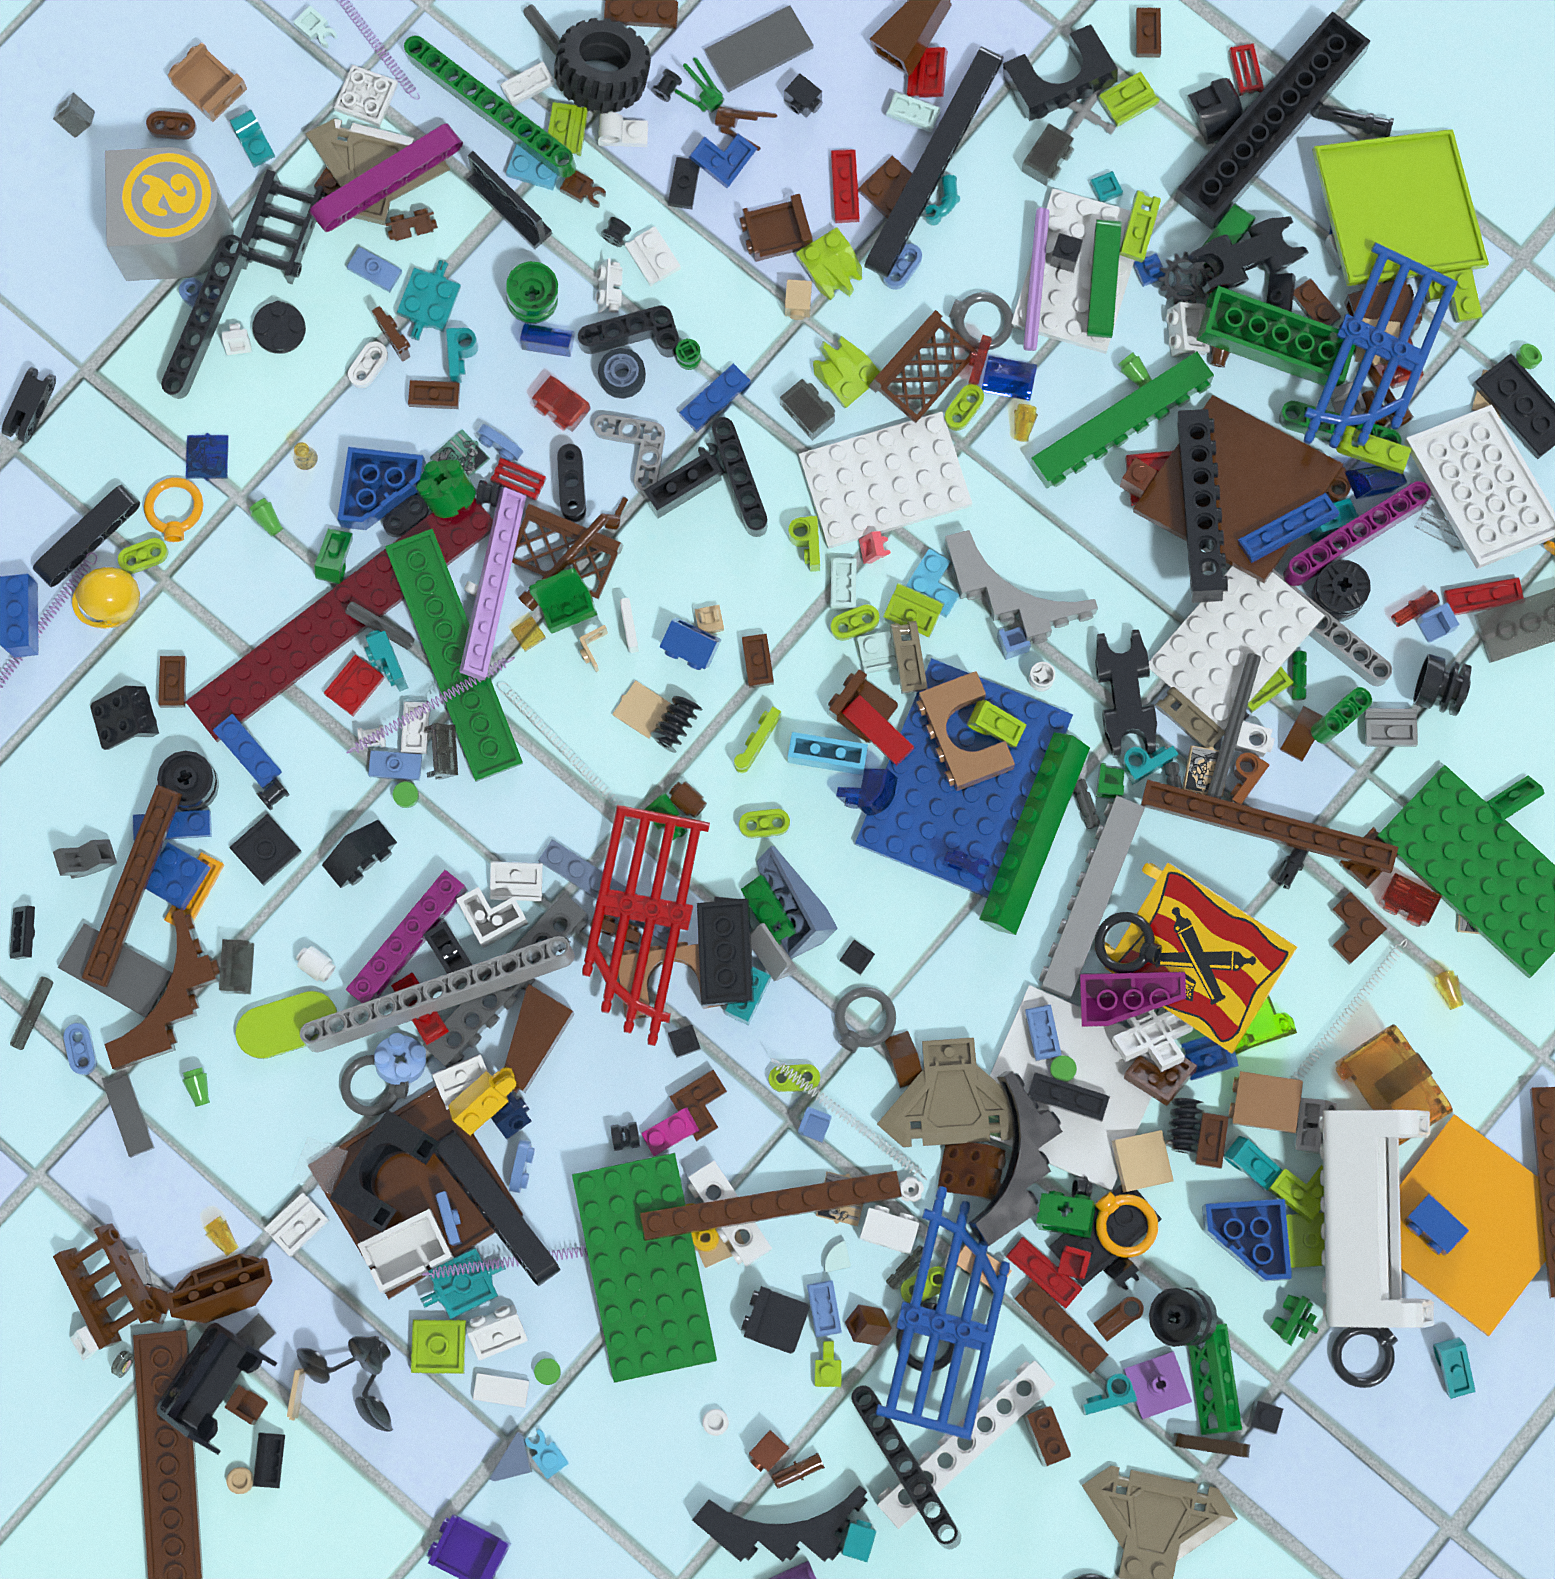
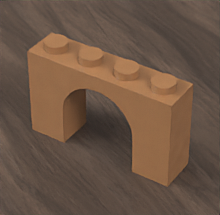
[916,671,1015,791]
[619,942,728,1019]

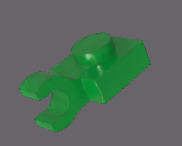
[644,793,688,840]

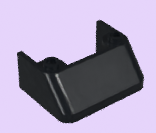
[157,1323,278,1455]

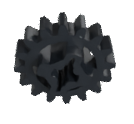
[1157,251,1213,305]

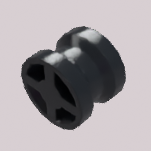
[600,217,631,247]
[476,480,501,507]

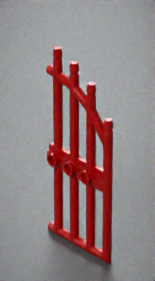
[582,805,710,1046]

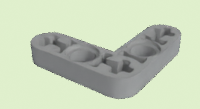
[594,414,666,495]

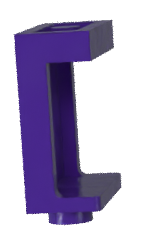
[427,1514,511,1579]

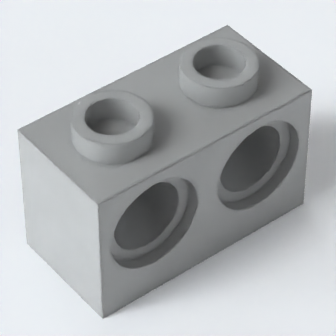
[1295,1097,1337,1154]

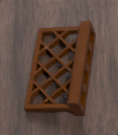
[868,310,978,423]
[512,504,624,600]

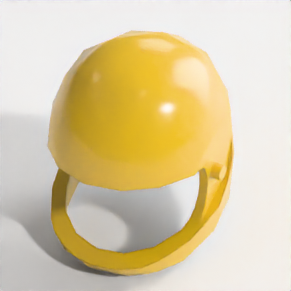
[72,567,140,629]

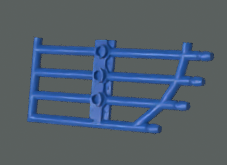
[1304,242,1458,448]
[875,1186,1010,1440]

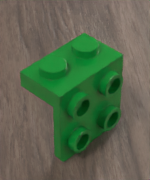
[529,568,598,634]

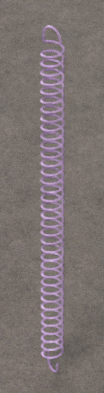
[337,0,420,100]
[0,553,97,688]
[346,657,515,754]
[421,1246,588,1279]

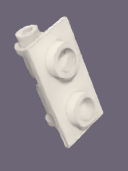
[595,258,623,313]

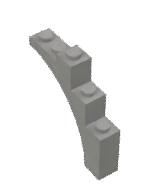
[944,530,1098,644]

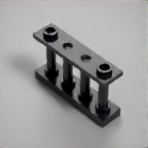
[235,169,326,285]

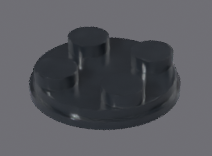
[252,301,306,354]

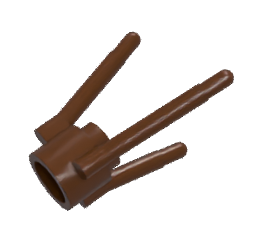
[715,106,778,151]

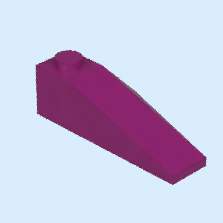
[1080,972,1186,1027]

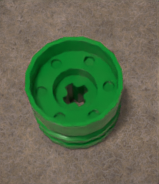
[506,261,558,324]

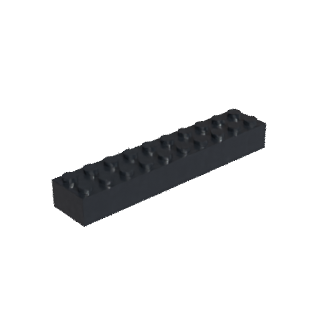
[1174,11,1371,230]

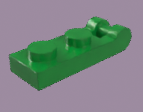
[741,875,796,945]

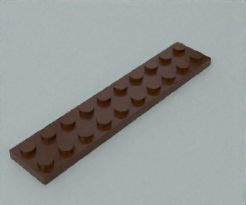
[133,1330,204,1579]

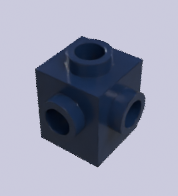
[491,1092,532,1140]

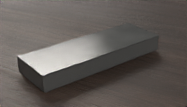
[103,1075,155,1158]

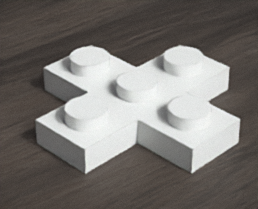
[1112,1010,1193,1072]

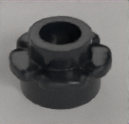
[1071,1176,1093,1197]

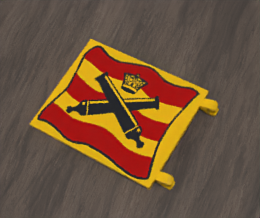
[1104,863,1298,1053]

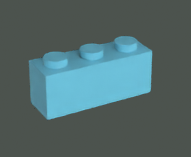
[788,732,868,775]

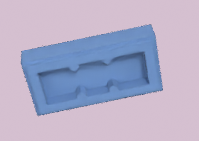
[347,247,403,293]
[368,751,423,781]
[1025,1004,1062,1061]
[436,1191,462,1246]
[807,1280,842,1338]

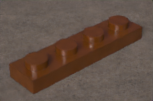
[1014,1280,1109,1374]

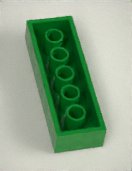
[1196,286,1355,387]

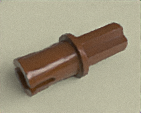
[772,1453,825,1488]

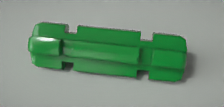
[1292,651,1307,701]

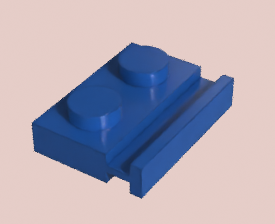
[1181,1036,1239,1081]

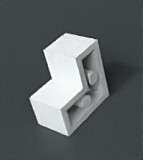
[456,887,528,948]

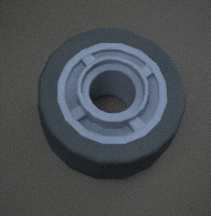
[598,348,646,399]

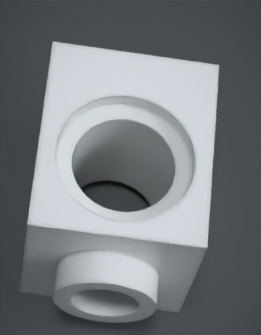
[1234,721,1275,759]

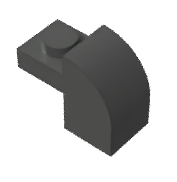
[53,839,117,879]

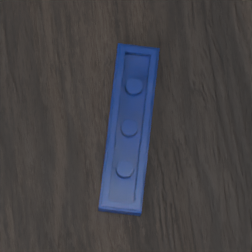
[1238,493,1339,563]

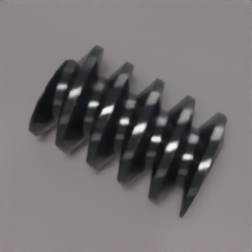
[651,696,703,753]
[1165,1098,1205,1155]

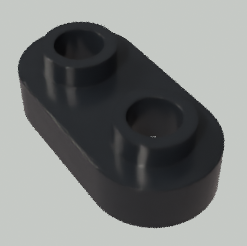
[383,495,429,537]

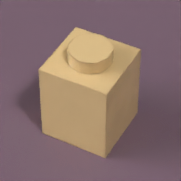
[785,279,812,320]

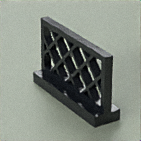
[466,151,553,250]

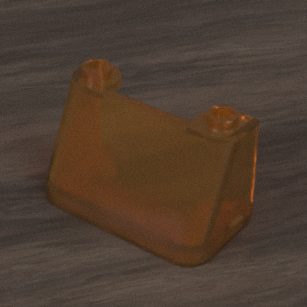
[1335,1024,1453,1146]

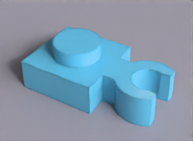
[525,1429,569,1479]

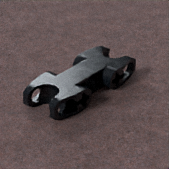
[1187,216,1309,293]
[1095,629,1157,758]

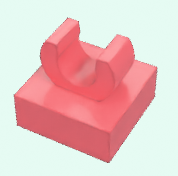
[859,531,891,564]

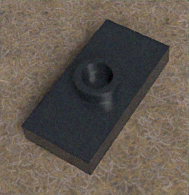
[668,157,700,210]
[1266,273,1296,312]
[10,905,35,960]
[253,1432,285,1488]

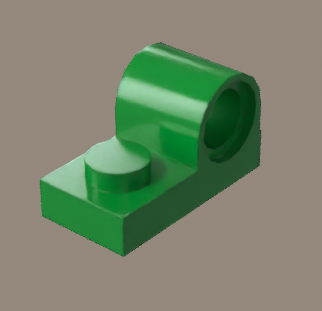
[314,528,353,584]

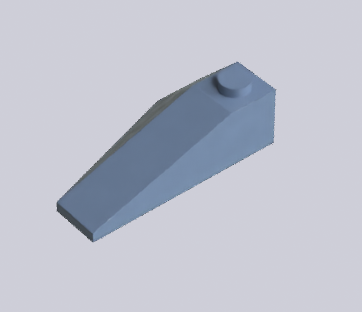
[757,846,838,959]

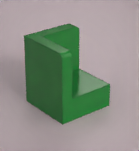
[1096,763,1125,799]

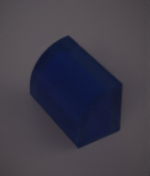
[520,324,575,357]
[982,355,1037,401]
[1345,465,1408,499]

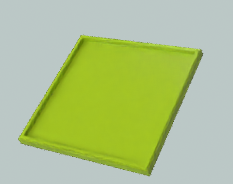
[1312,129,1489,286]

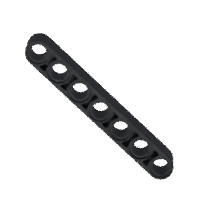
[161,234,249,399]
[434,1130,561,1287]
[851,1385,962,1550]

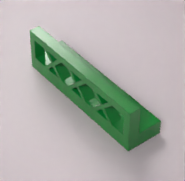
[1189,1324,1242,1435]

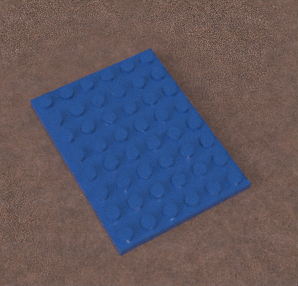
[855,658,1073,898]

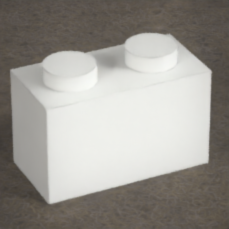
[859,1205,919,1255]

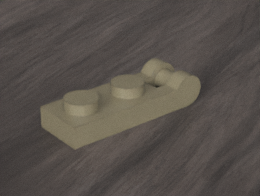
[890,621,928,694]
[1155,687,1225,748]

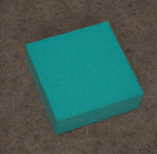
[1090,171,1123,203]

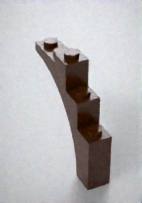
[104,909,221,1071]

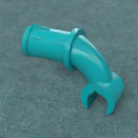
[925,175,961,225]

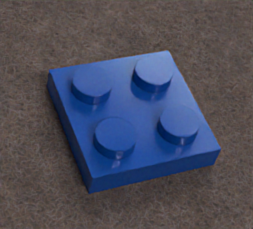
[146,842,211,910]

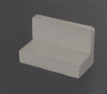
[751,923,797,982]

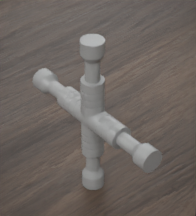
[1059,89,1117,143]

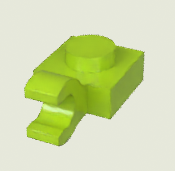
[815,1341,842,1387]

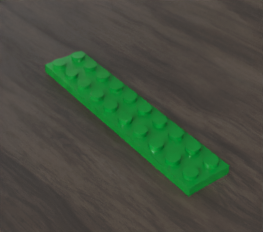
[385,529,523,782]

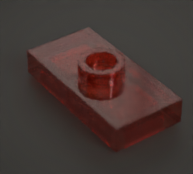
[968,335,992,386]

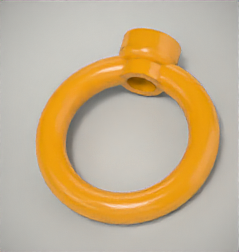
[144,477,204,542]
[1095,1191,1158,1258]

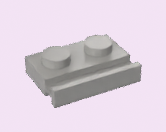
[1364,708,1418,747]

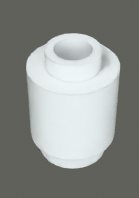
[296,946,336,983]

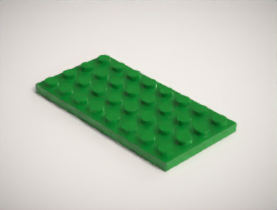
[1376,764,1555,979]
[572,1153,718,1383]

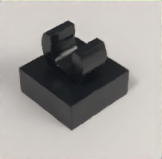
[1103,1257,1139,1290]

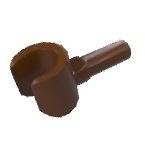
[605,497,628,530]

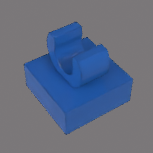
[1133,253,1164,287]

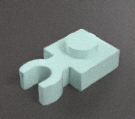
[293,5,338,49]

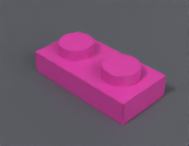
[641,1108,699,1156]

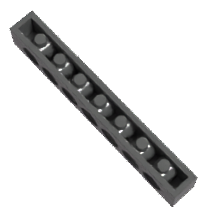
[423,893,589,1068]

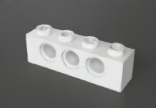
[687,1160,772,1267]

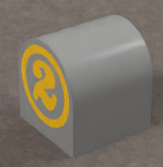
[105,147,234,281]

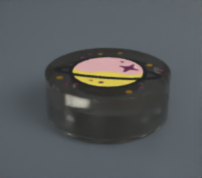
[111,1350,134,1378]

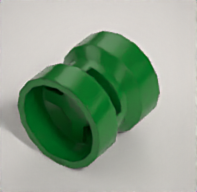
[676,339,701,370]

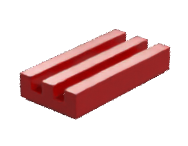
[1229,43,1264,96]
[490,458,547,501]

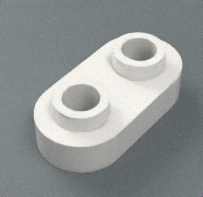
[348,341,388,388]

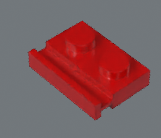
[907,47,948,98]
[323,654,385,717]

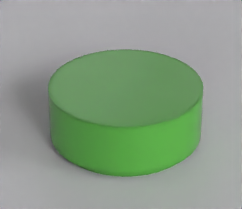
[1516,344,1542,369]
[393,782,419,808]
[1050,1056,1077,1082]
[534,1358,561,1385]

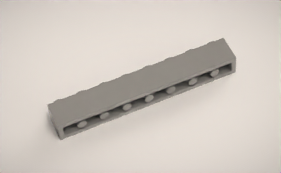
[1038,796,1145,1000]

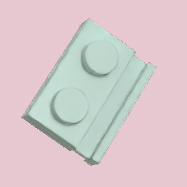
[857,631,909,674]

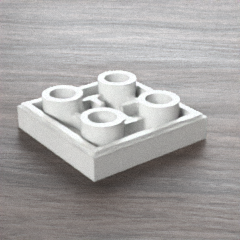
[334,65,398,127]

